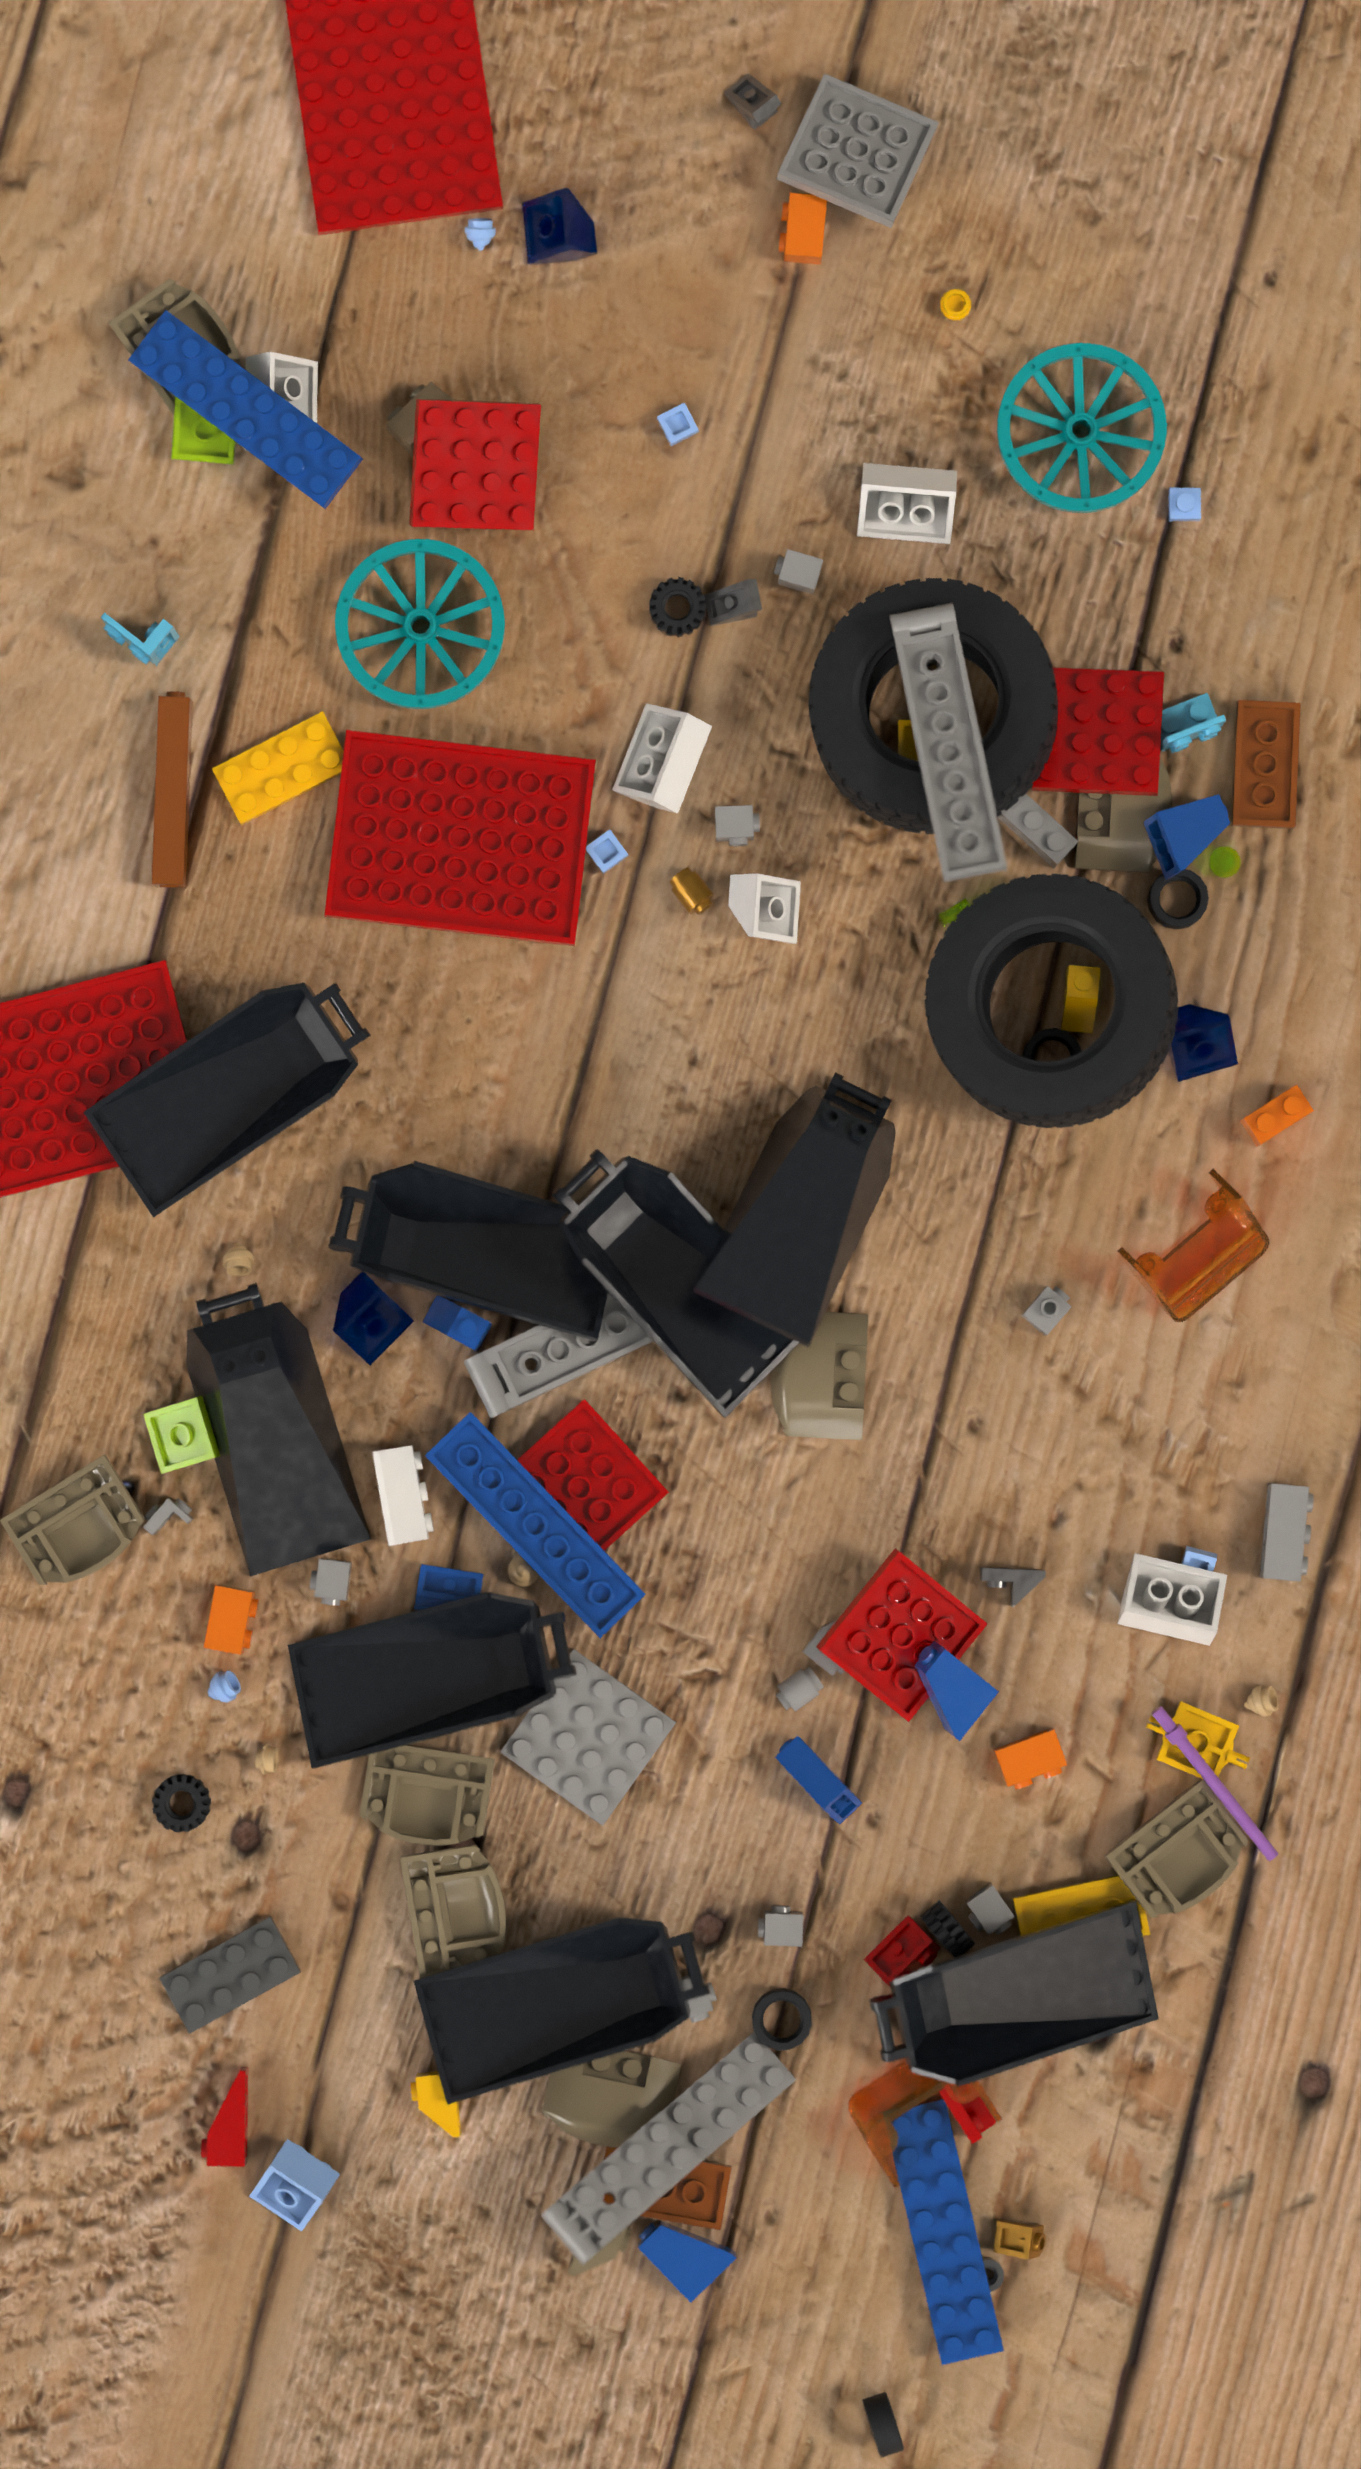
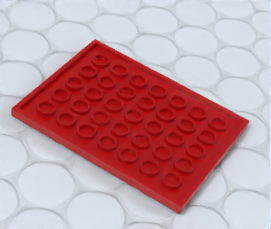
[285,0,504,235]
[324,730,596,946]
[0,960,187,1198]

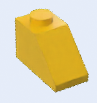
[1061,965,1100,1034]
[410,2071,461,2137]

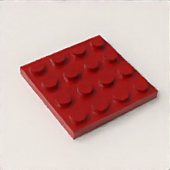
[409,399,541,530]
[1032,667,1164,796]
[517,1399,669,1551]
[816,1548,988,1722]

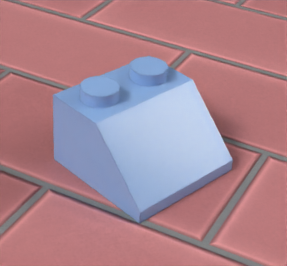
[249,2139,340,2232]

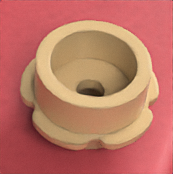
[255,1743,279,1775]

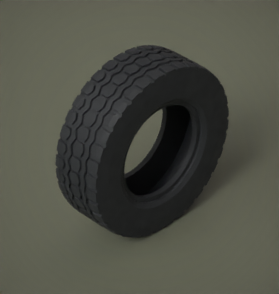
[808,578,1058,834]
[925,873,1178,1128]

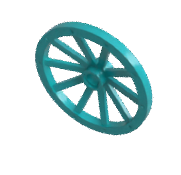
[997,343,1167,513]
[335,539,505,709]

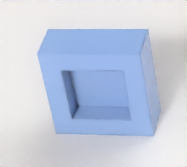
[657,402,699,446]
[1168,488,1201,521]
[586,829,628,874]
[1181,1546,1217,1571]

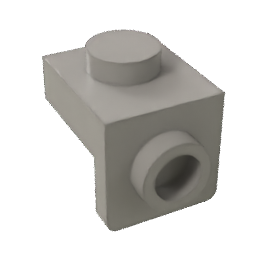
[143,1498,194,1535]

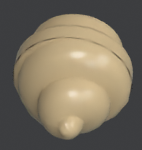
[223,1242,254,1277]
[508,1556,539,1587]
[1244,1685,1279,1717]

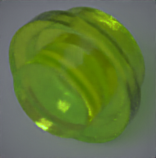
[1209,846,1241,878]

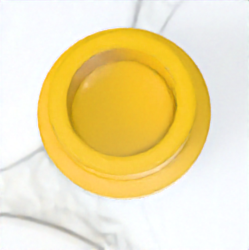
[940,289,971,321]

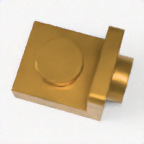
[993,2220,1046,2260]

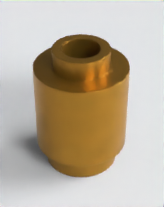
[669,867,714,915]

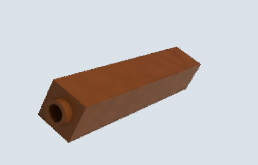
[152,691,193,888]

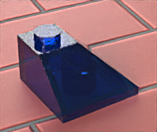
[522,188,597,265]
[1169,1004,1238,1082]
[333,1271,414,1365]

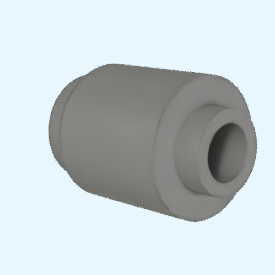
[776,1667,824,1712]

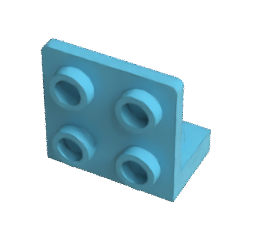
[101,612,180,666]
[1160,693,1226,753]

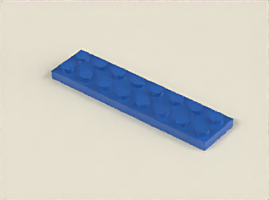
[128,310,363,509]
[425,1412,646,1638]
[883,2099,1004,2365]

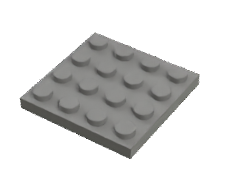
[776,74,939,228]
[500,1649,676,1826]

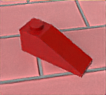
[201,2067,249,2167]

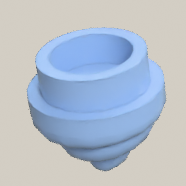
[465,218,496,251]
[207,1671,241,1703]

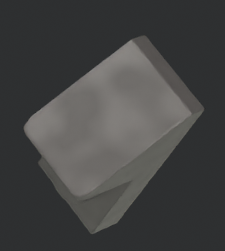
[724,73,782,129]
[704,579,762,626]
[980,1567,1046,1607]

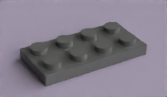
[159,1916,301,2034]

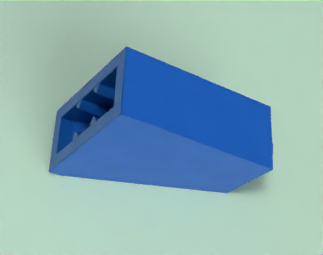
[1143,794,1230,880]
[422,1295,492,1352]
[915,1641,999,1741]
[775,1736,862,1824]
[638,2221,736,2303]

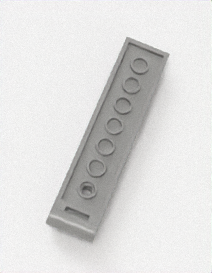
[890,603,1007,882]
[463,1292,653,1419]
[541,2032,796,2265]

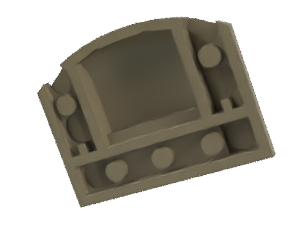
[108,279,240,415]
[1075,758,1172,873]
[771,1312,868,1440]
[0,1454,145,1585]
[360,1745,495,1845]
[1104,1779,1249,1918]
[400,1844,506,1979]
[542,2051,681,2148]

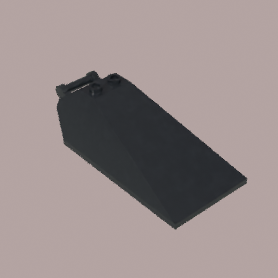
[84,982,371,1217]
[693,1072,896,1347]
[552,1149,798,1418]
[328,1161,608,1341]
[186,1282,371,1576]
[288,1592,577,1769]
[869,1899,1159,2087]
[414,1917,711,2105]

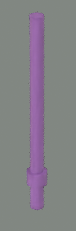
[1152,1706,1278,1861]

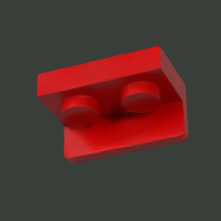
[863,1915,941,1988]
[936,2081,996,2144]

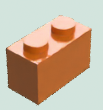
[779,193,827,265]
[1240,1084,1314,1147]
[203,1585,259,1655]
[993,1728,1067,1790]

